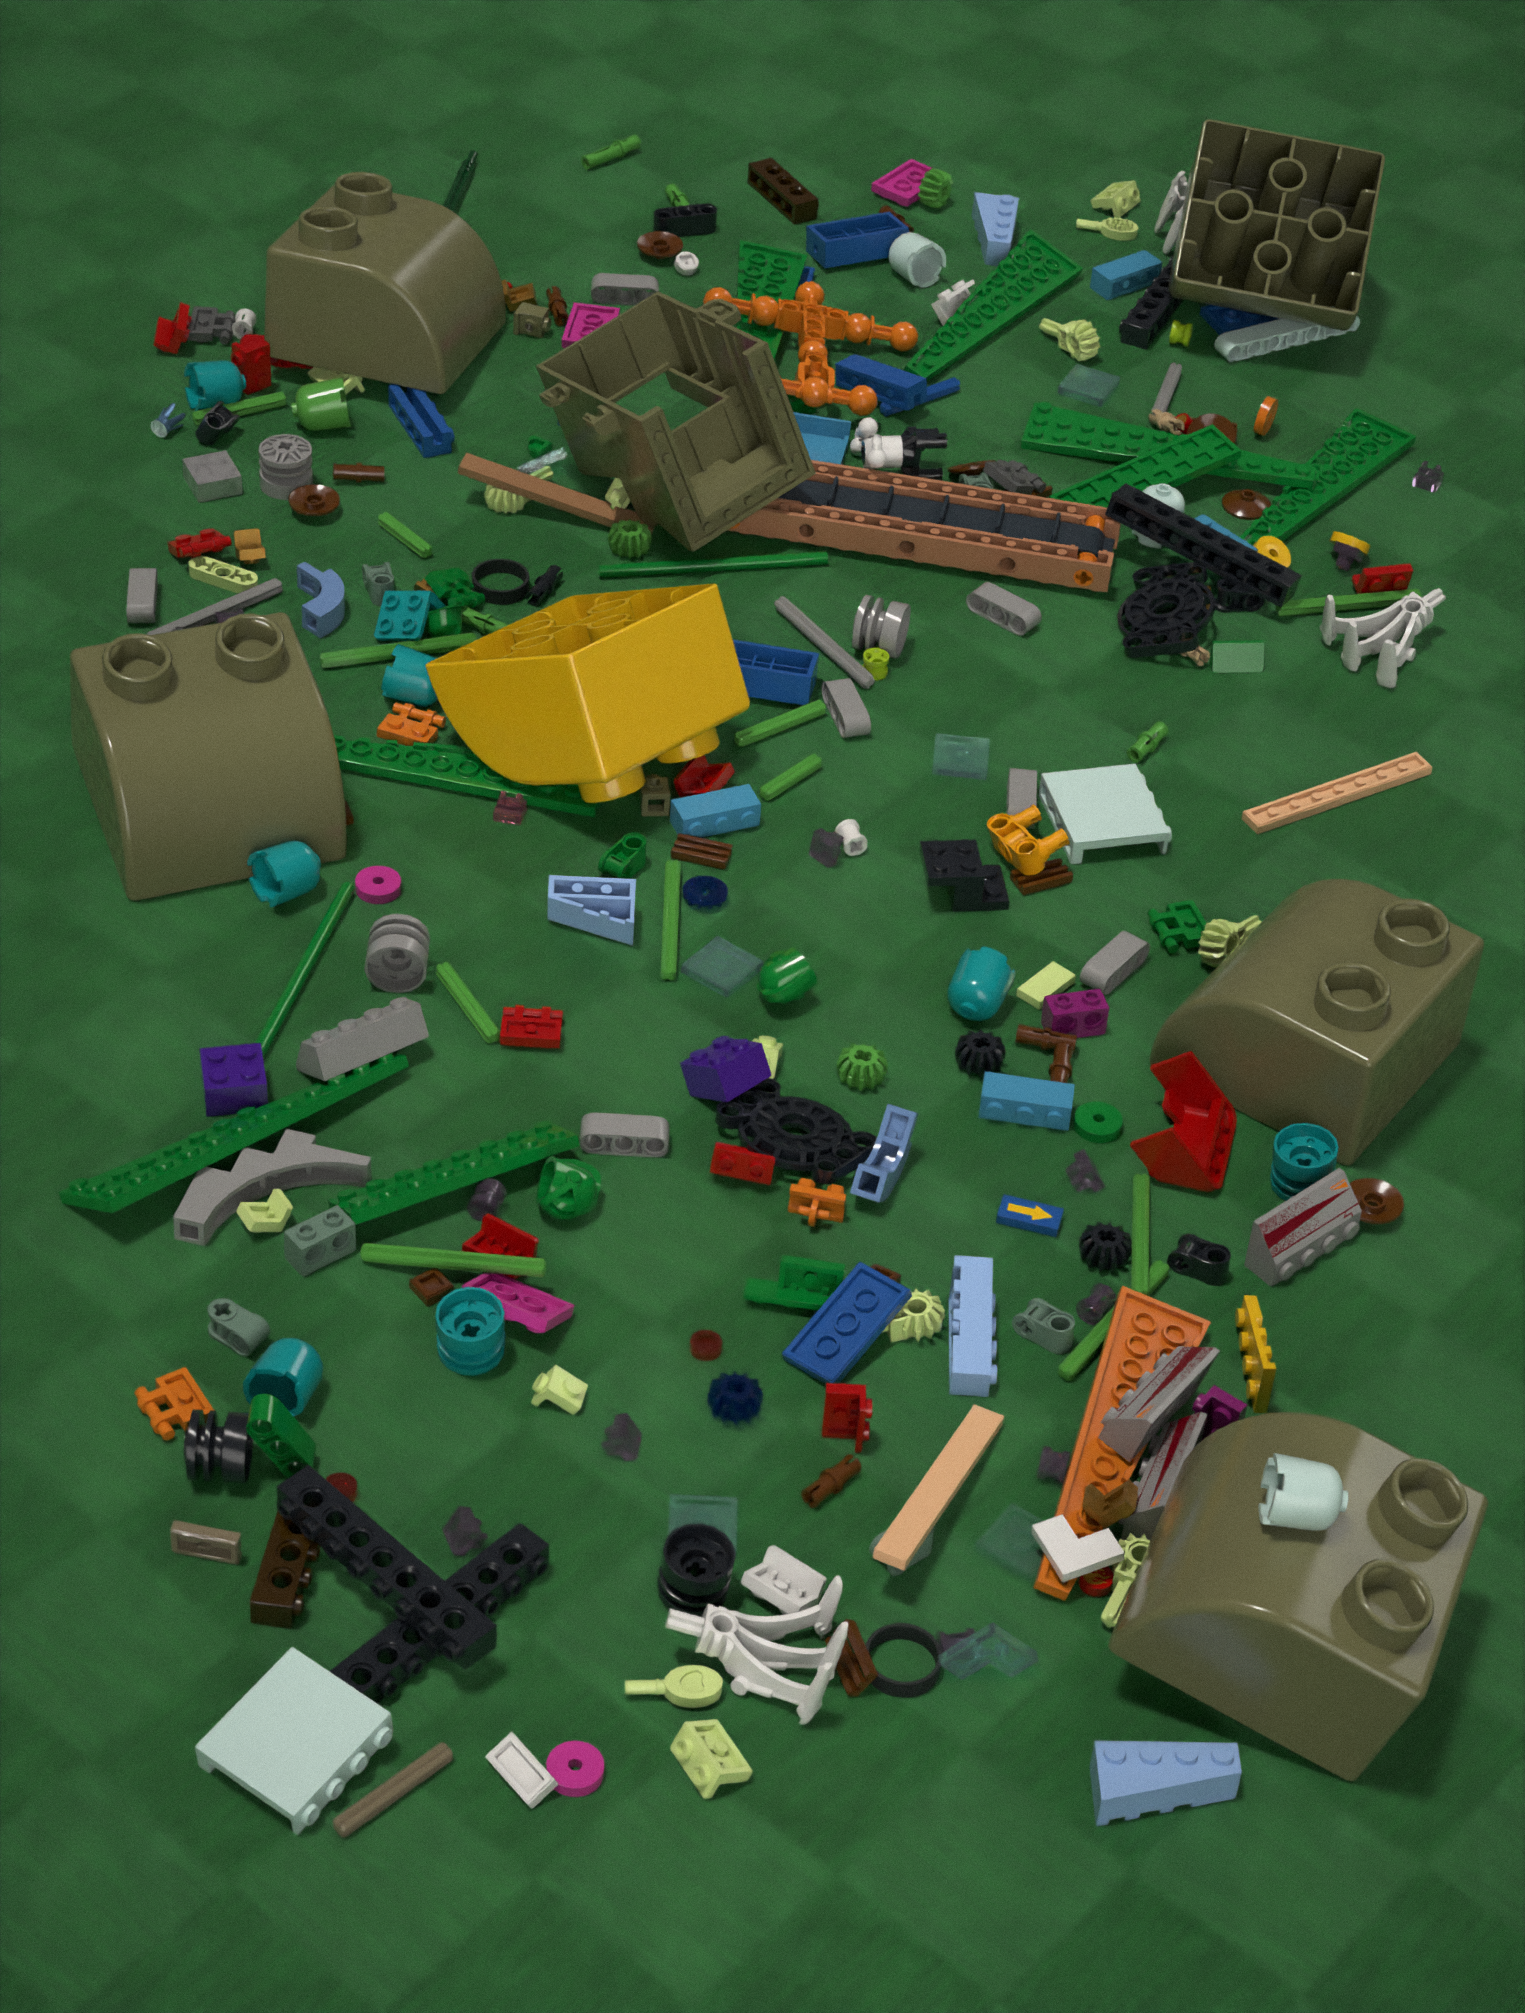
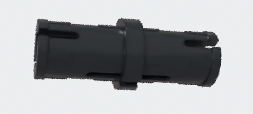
[525,565,563,606]

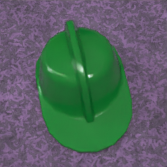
[425,605,467,638]

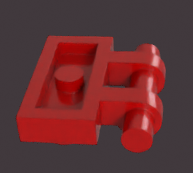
[167,529,232,558]
[500,1005,563,1049]

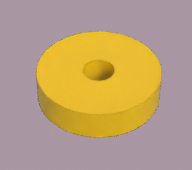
[1330,531,1371,556]
[1253,536,1291,568]

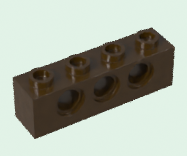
[747,157,819,225]
[250,1510,321,1630]

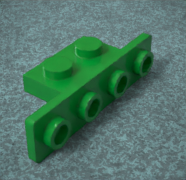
[743,1255,845,1311]

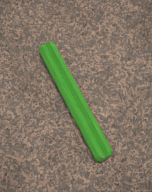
[192,392,286,426]
[734,700,826,747]
[436,962,500,1044]

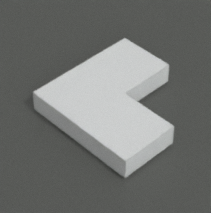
[1031,1514,1125,1582]

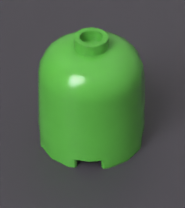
[291,378,351,431]

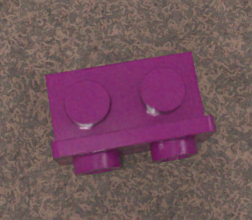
[1192,1385,1247,1440]

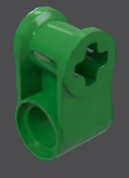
[598,832,647,879]

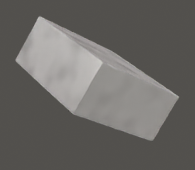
[182,450,242,503]

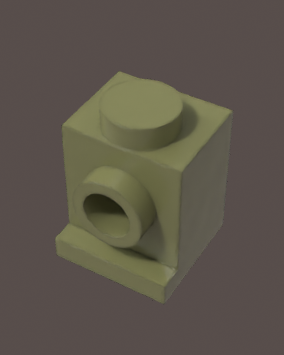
[513,302,551,338]
[639,774,670,816]

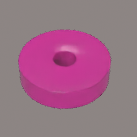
[355,866,401,904]
[546,1741,604,1797]

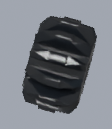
[954,1029,1006,1078]
[1078,1221,1132,1273]

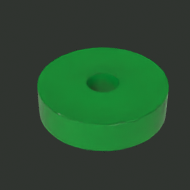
[1073,1101,1123,1144]

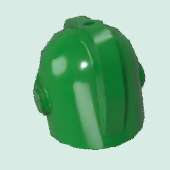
[756,946,818,1004]
[536,1156,601,1220]

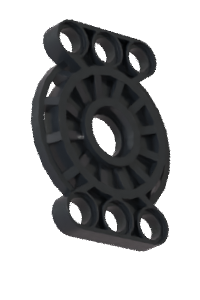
[1117,562,1215,658]
[715,1078,877,1184]

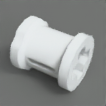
[232,309,257,339]
[835,819,868,856]

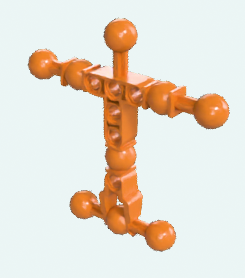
[703,281,918,416]

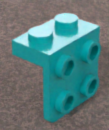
[374,591,445,641]

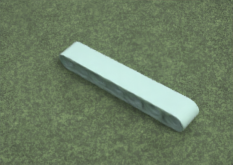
[1214,306,1360,362]

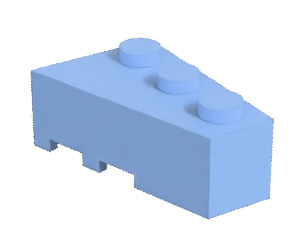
[547,875,636,946]

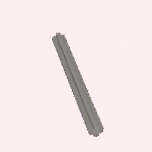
[146,578,283,635]
[774,596,875,689]

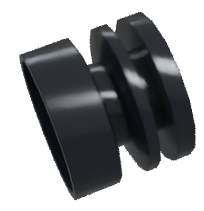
[183,1409,253,1483]
[656,1523,736,1617]

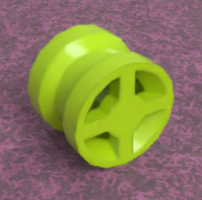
[1169,320,1193,347]
[862,648,889,681]

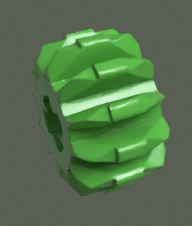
[918,168,953,208]
[608,519,652,559]
[836,1041,888,1091]

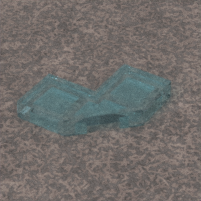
[518,447,568,474]

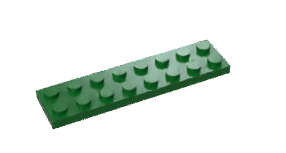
[1049,424,1242,507]
[327,1121,580,1225]

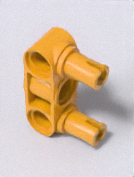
[987,804,1070,875]

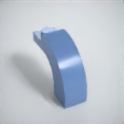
[297,562,345,638]
[850,1104,919,1202]

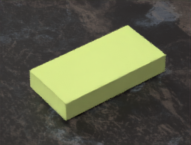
[1016,961,1076,1010]

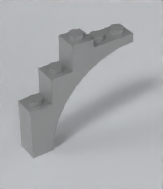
[173,1129,372,1246]

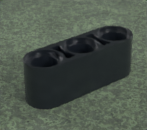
[653,203,717,237]

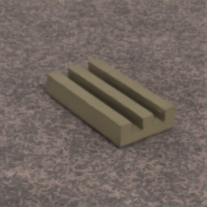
[170,1520,242,1565]

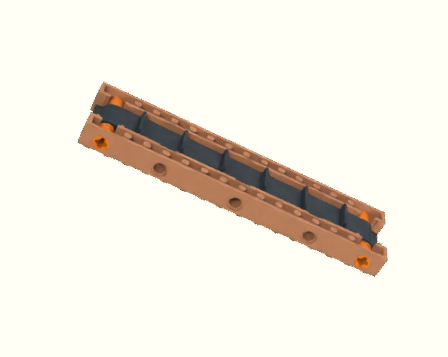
[728,460,1121,592]

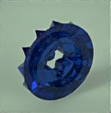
[683,876,728,910]

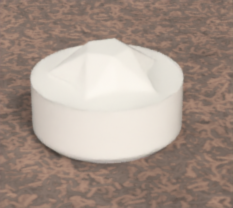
[674,252,699,275]

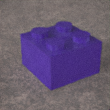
[680,1036,772,1102]
[199,1043,268,1117]

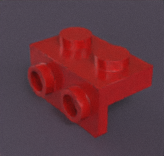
[153,302,192,354]
[231,340,271,395]
[1351,563,1414,594]
[674,755,735,798]
[709,1142,775,1185]
[461,1213,539,1279]
[821,1383,872,1453]

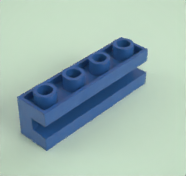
[835,354,927,411]
[388,384,454,458]

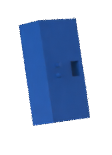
[806,212,909,268]
[733,640,819,705]

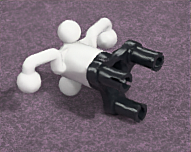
[850,417,947,481]

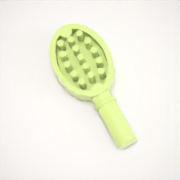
[1076,217,1138,241]
[624,1665,723,1708]

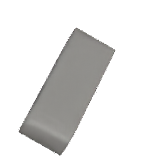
[591,273,659,306]
[127,568,157,623]
[966,582,1042,636]
[822,678,871,738]
[1006,768,1037,829]
[1080,931,1150,995]
[579,1112,670,1157]

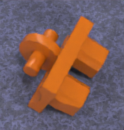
[788,1178,847,1227]

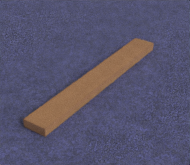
[457,453,655,535]

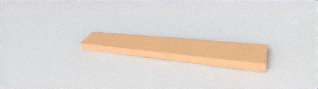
[1241,752,1433,835]
[872,1404,1005,1570]

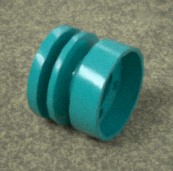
[1270,1123,1339,1201]
[435,1287,506,1376]

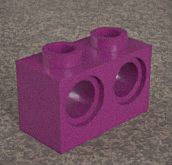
[1041,989,1110,1038]

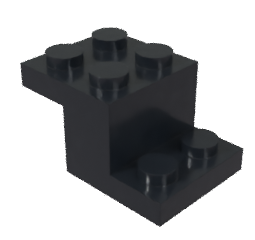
[919,839,1010,912]

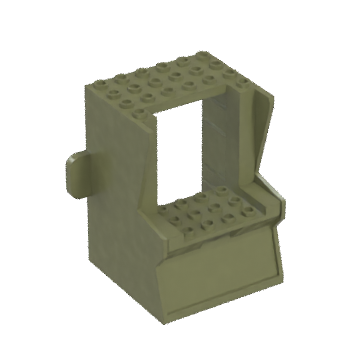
[536,291,816,552]

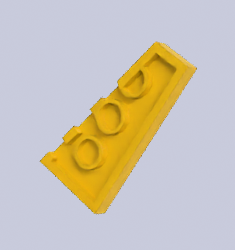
[1235,1295,1277,1413]

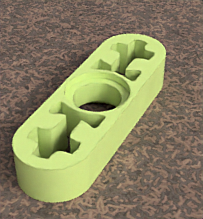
[189,556,258,594]

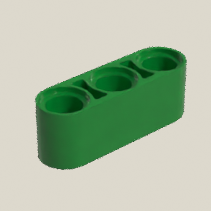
[246,1394,317,1478]

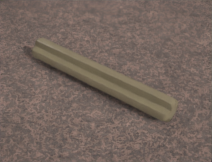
[333,1742,453,1837]

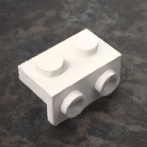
[931,279,975,326]
[740,1545,827,1615]

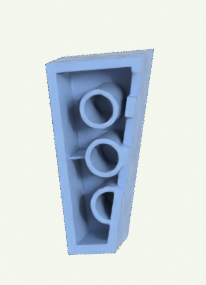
[972,192,1019,266]
[948,1255,997,1397]
[1089,1741,1242,1826]

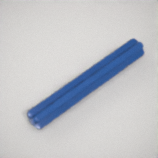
[880,377,960,417]

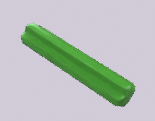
[378,512,433,558]
[759,754,822,801]

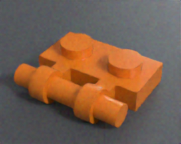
[377,703,446,746]
[134,1367,215,1441]

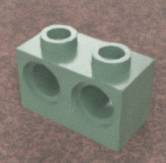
[284,1205,356,1277]

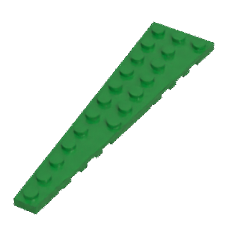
[904,229,1083,381]
[735,240,807,361]
[1021,402,1317,489]
[1240,408,1416,546]
[334,735,601,817]
[58,1052,409,1213]

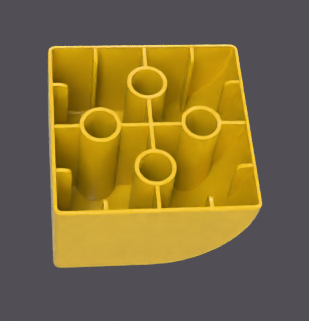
[425,584,750,803]

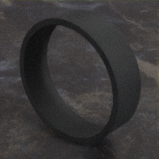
[472,558,529,605]
[866,1623,942,1698]

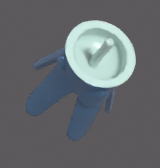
[151,403,186,438]

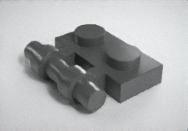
[188,306,236,345]
[983,460,1046,495]

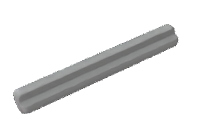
[1152,363,1182,416]

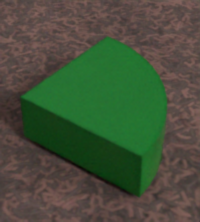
[528,435,553,462]

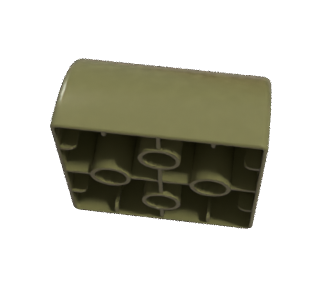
[1168,119,1385,331]
[264,172,506,394]
[70,612,347,901]
[1149,879,1484,1165]
[1108,1412,1488,1781]

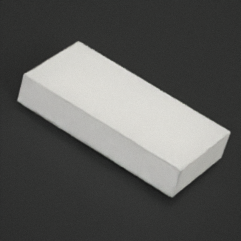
[485,1731,559,1809]

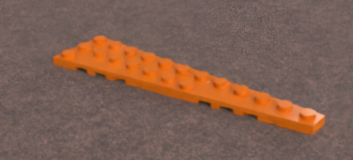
[1033,1286,1211,1601]

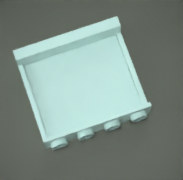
[1039,764,1172,864]
[195,1647,393,1835]

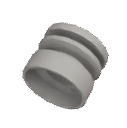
[258,434,313,500]
[852,594,911,659]
[365,914,430,993]

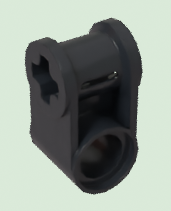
[195,400,240,445]
[1214,578,1265,613]
[1167,1233,1231,1286]

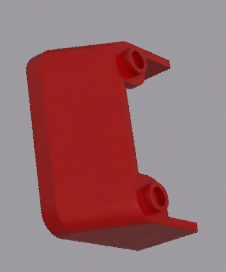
[1130,1051,1237,1192]

